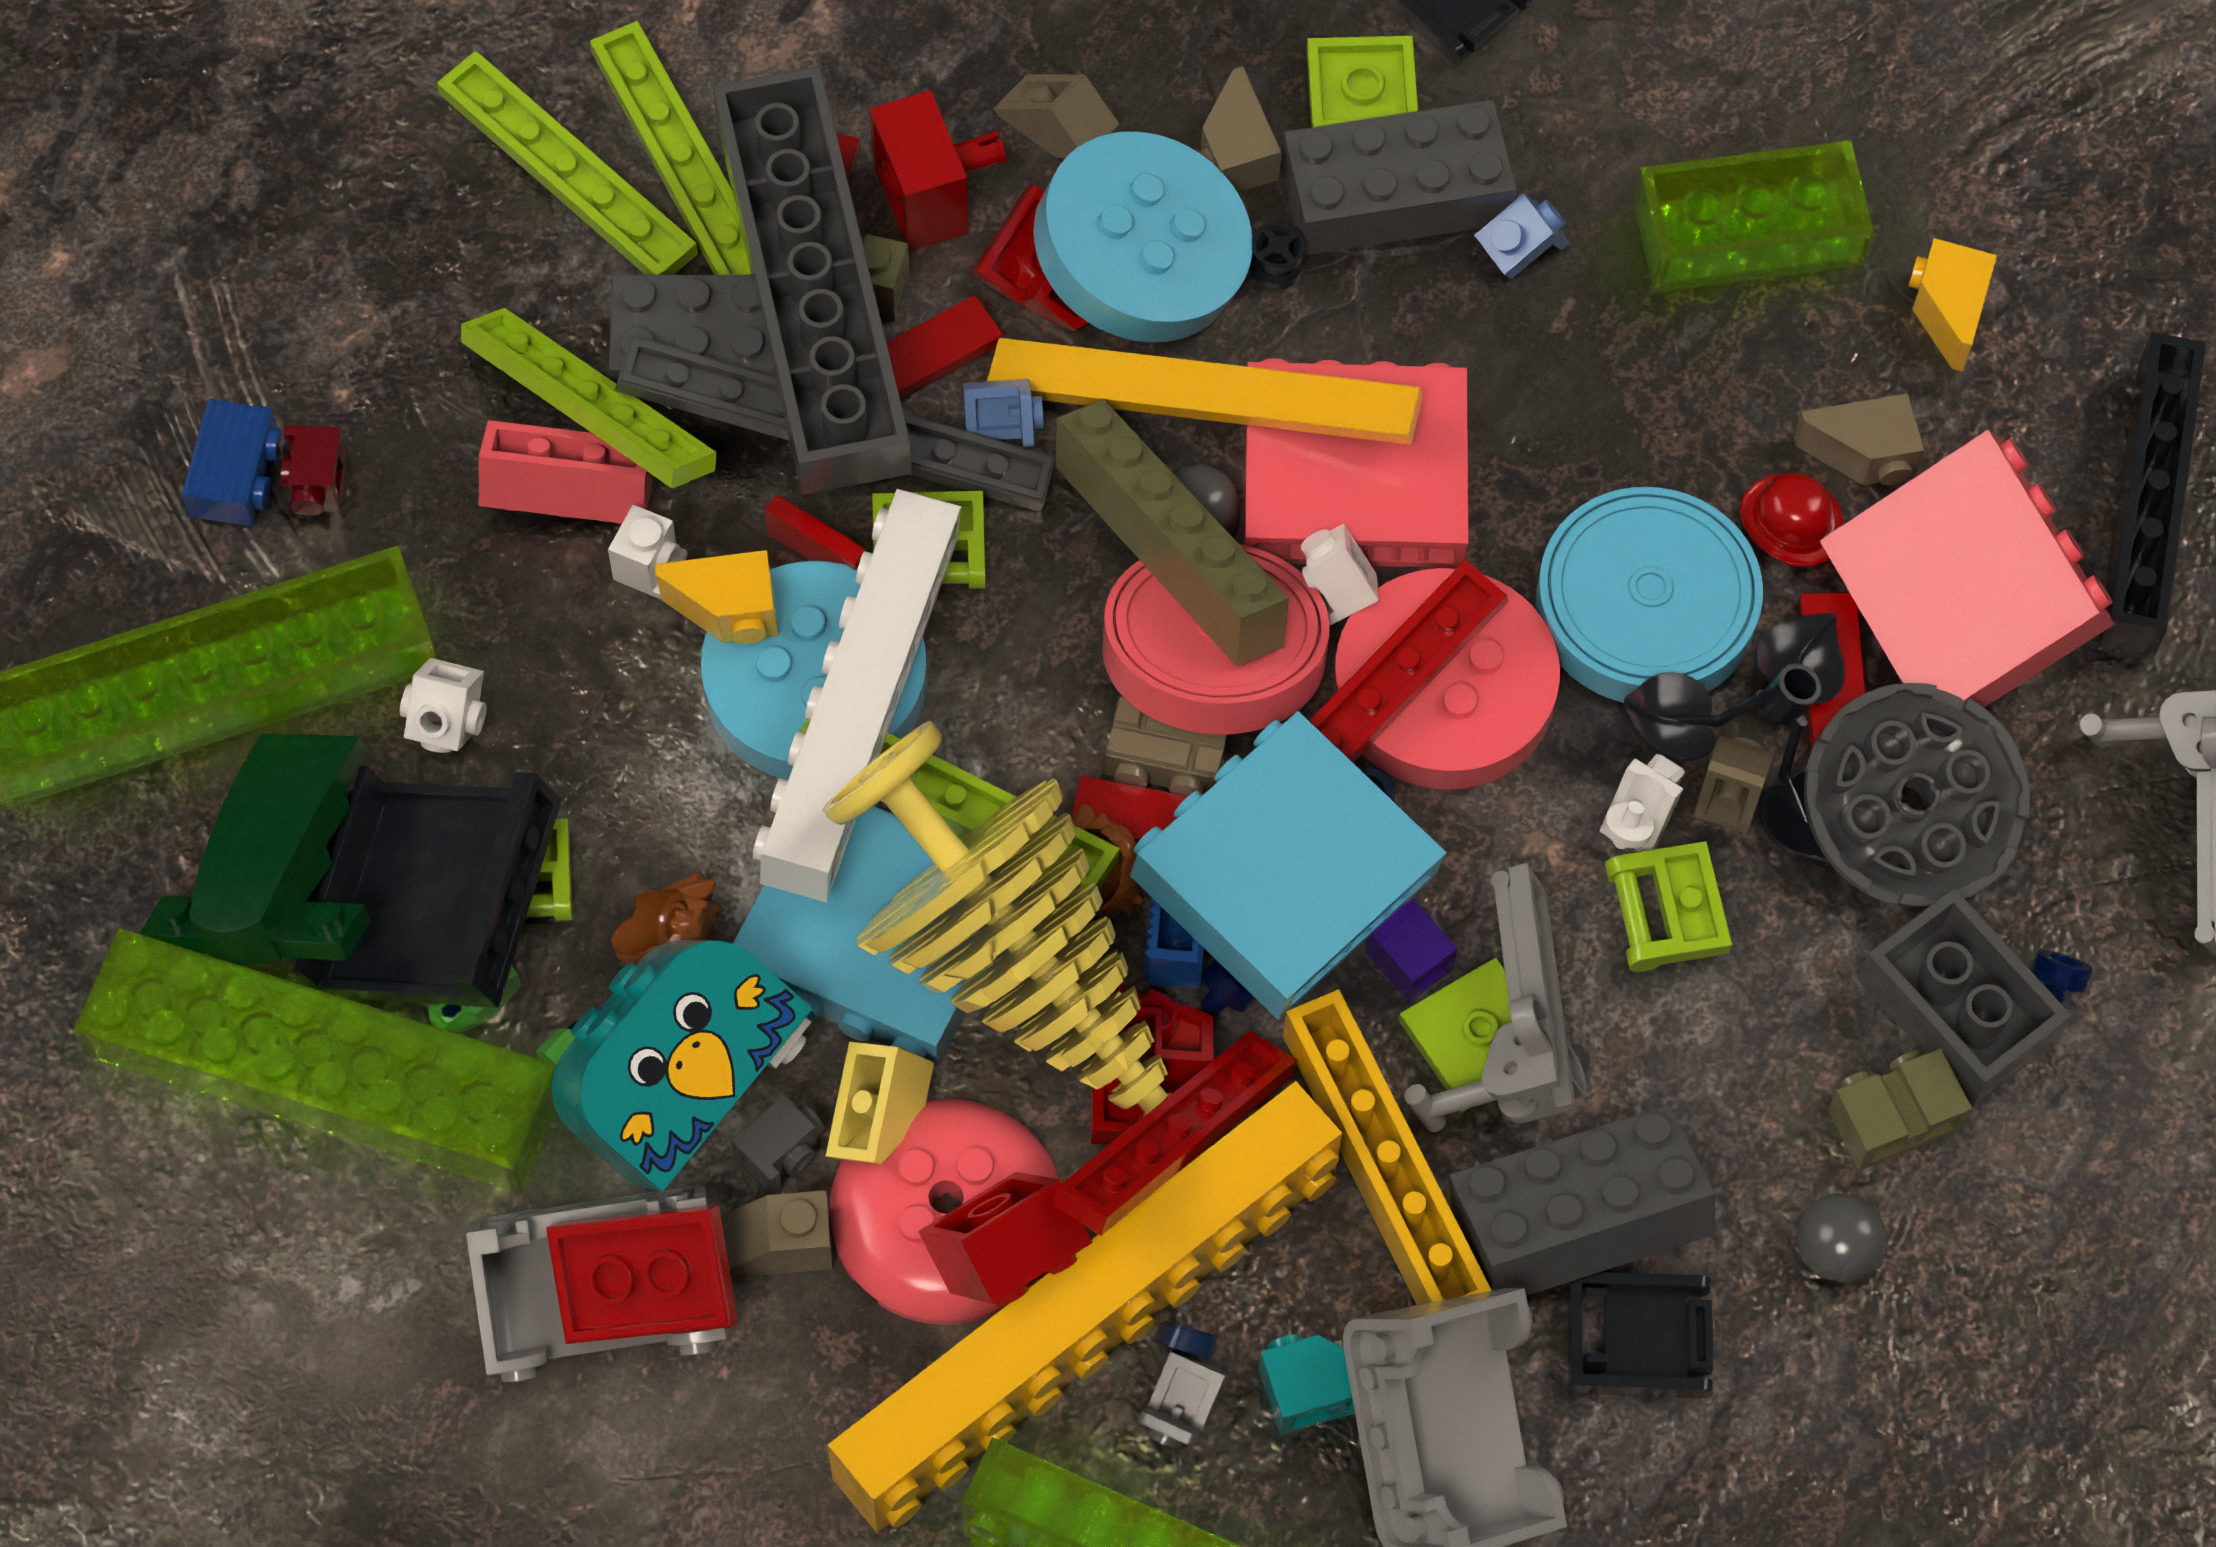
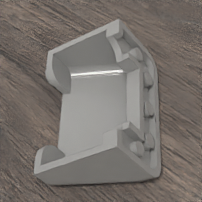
[466,1186,726,1382]
[1343,1288,1567,1547]

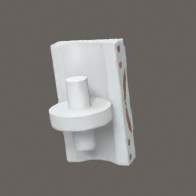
[1600,754,1685,852]

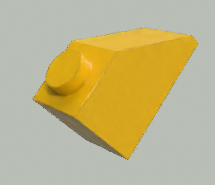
[1908,238,1997,372]
[655,550,779,644]

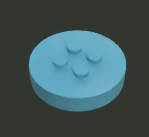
[1033,131,1252,343]
[1535,487,1763,703]
[701,561,927,780]

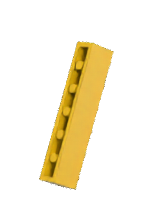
[1283,989,1492,1305]

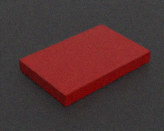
[546,1205,739,1344]

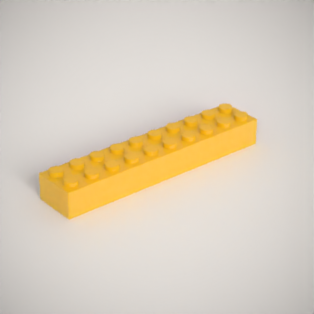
[828,1081,1342,1533]

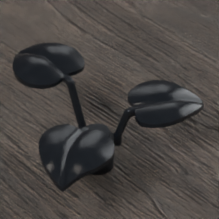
[1623,614,1845,862]

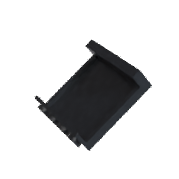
[293,766,562,1008]

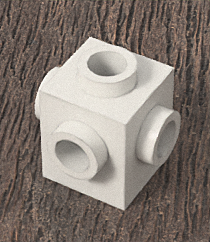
[400,658,487,753]

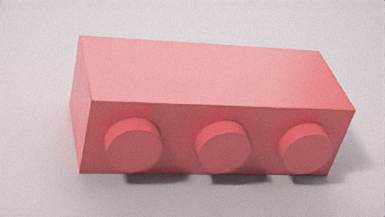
[479,420,652,524]

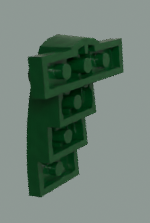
[138,733,371,965]

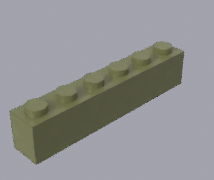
[1055,399,1289,667]

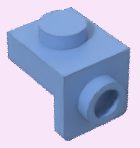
[1475,193,1570,279]
[963,379,1044,447]

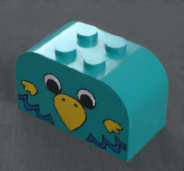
[552,940,813,1192]

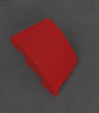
[970,184,1089,331]
[1091,983,1214,1151]

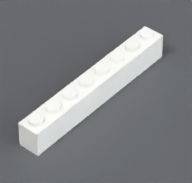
[753,489,961,903]

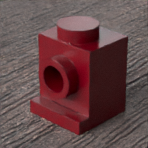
[281,425,347,516]

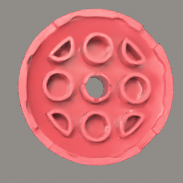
[829,1098,1060,1325]

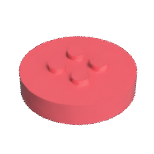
[1102,544,1330,735]
[1333,568,1560,790]

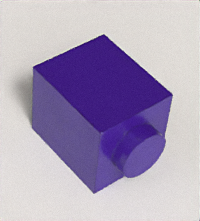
[1365,898,1457,1003]

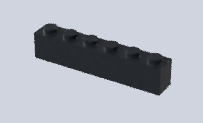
[2097,332,2206,660]

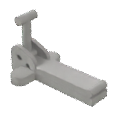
[2080,690,2216,954]
[1404,863,1587,1132]

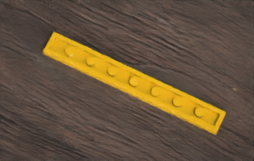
[987,338,1423,445]

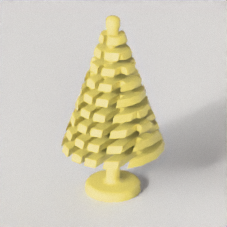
[822,721,1171,1116]

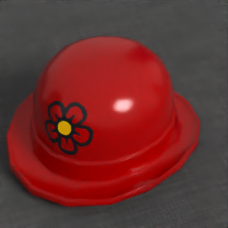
[1739,473,1844,568]

